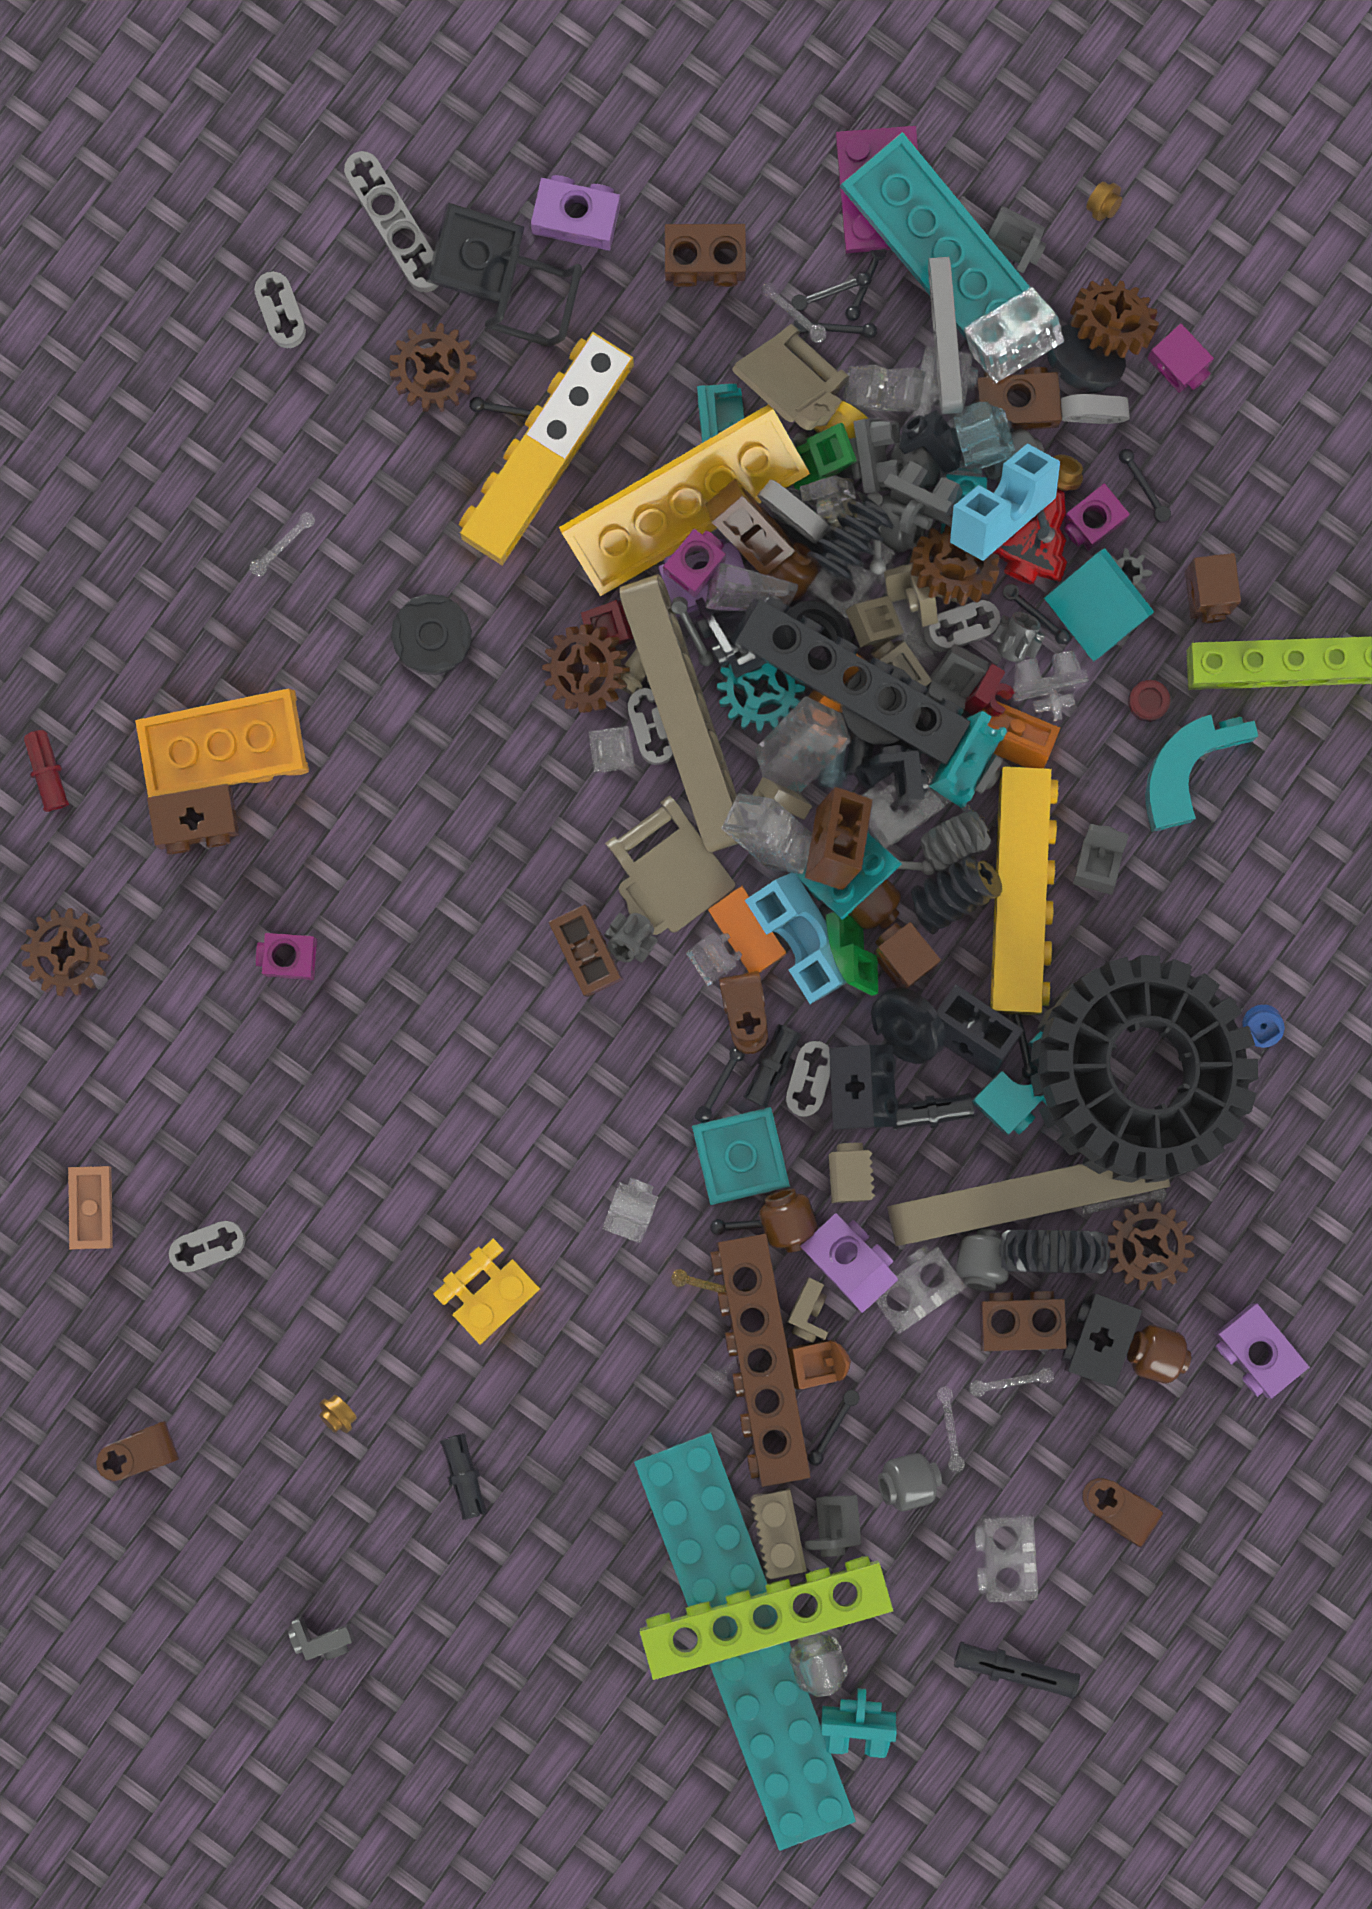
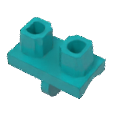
[821,1688,897,1758]

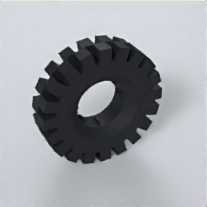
[1030,955,1258,1183]

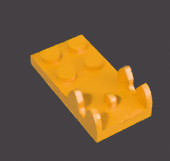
[135,688,309,797]

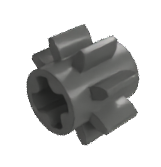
[1111,548,1152,594]
[992,612,1045,662]
[604,913,658,963]

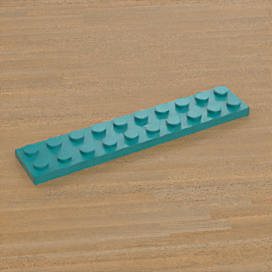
[634,1432,856,1851]

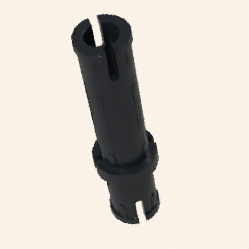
[954,1641,1080,1700]

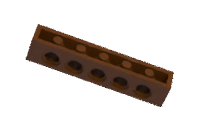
[710,1234,811,1487]

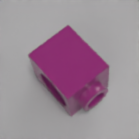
[1147,323,1214,394]
[1063,483,1130,551]
[663,529,726,598]
[256,933,317,980]

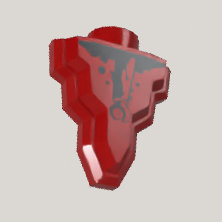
[992,489,1067,585]

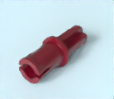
[24,730,69,812]

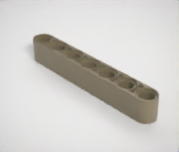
[620,574,749,853]
[887,1164,1171,1246]

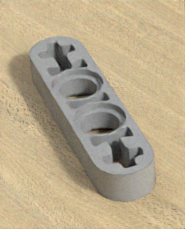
[344,151,438,293]
[928,257,963,414]

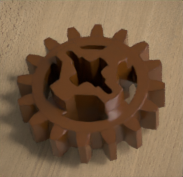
[1070,278,1159,358]
[390,323,477,412]
[910,525,1000,606]
[542,624,630,713]
[21,908,111,997]
[1108,1202,1194,1290]

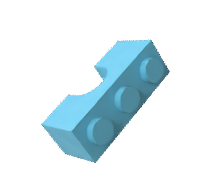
[950,443,1060,561]
[745,871,847,1004]

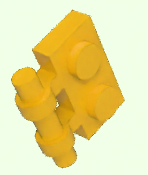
[433,1238,540,1345]

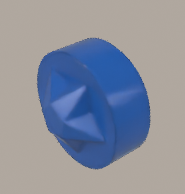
[1242,1005,1285,1048]

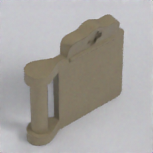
[732,324,850,430]
[605,795,735,935]

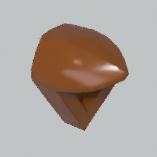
[787,1339,851,1390]

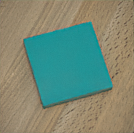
[1044,548,1154,662]
[692,1107,790,1205]

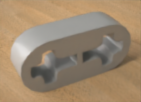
[254,271,306,349]
[1060,394,1130,424]
[757,479,829,544]
[924,600,1001,652]
[628,688,673,765]
[786,1041,830,1117]
[169,1221,246,1272]

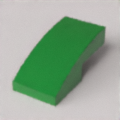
[793,423,857,492]
[826,912,878,996]

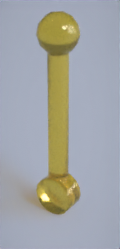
[671,1269,750,1292]

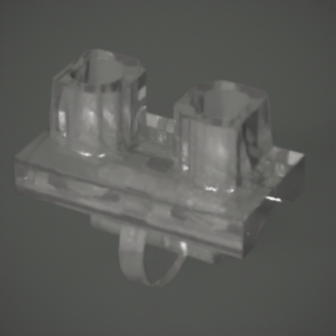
[1013,651,1089,721]

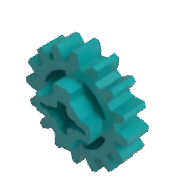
[717,663,805,733]

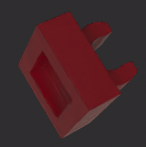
[964,663,1015,717]

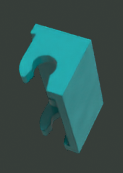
[697,384,744,443]
[929,711,1007,808]

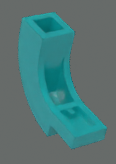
[1145,715,1258,832]

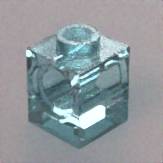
[953,402,1016,469]

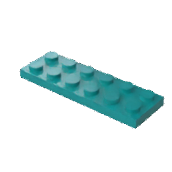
[839,132,1057,370]

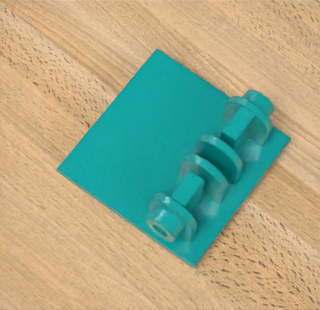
[796,832,902,920]

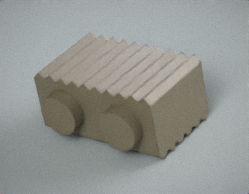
[829,1143,875,1203]
[750,1488,807,1579]

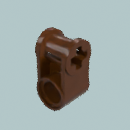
[719,971,768,1054]
[96,1421,179,1481]
[1082,1478,1164,1548]

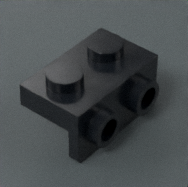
[694,591,767,678]

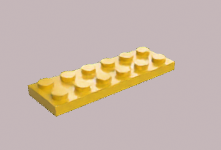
[559,404,810,597]

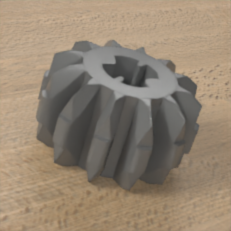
[920,811,991,872]

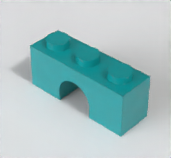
[972,1031,1047,1136]

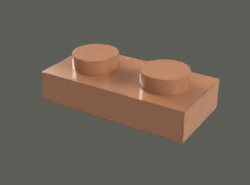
[68,1166,113,1249]

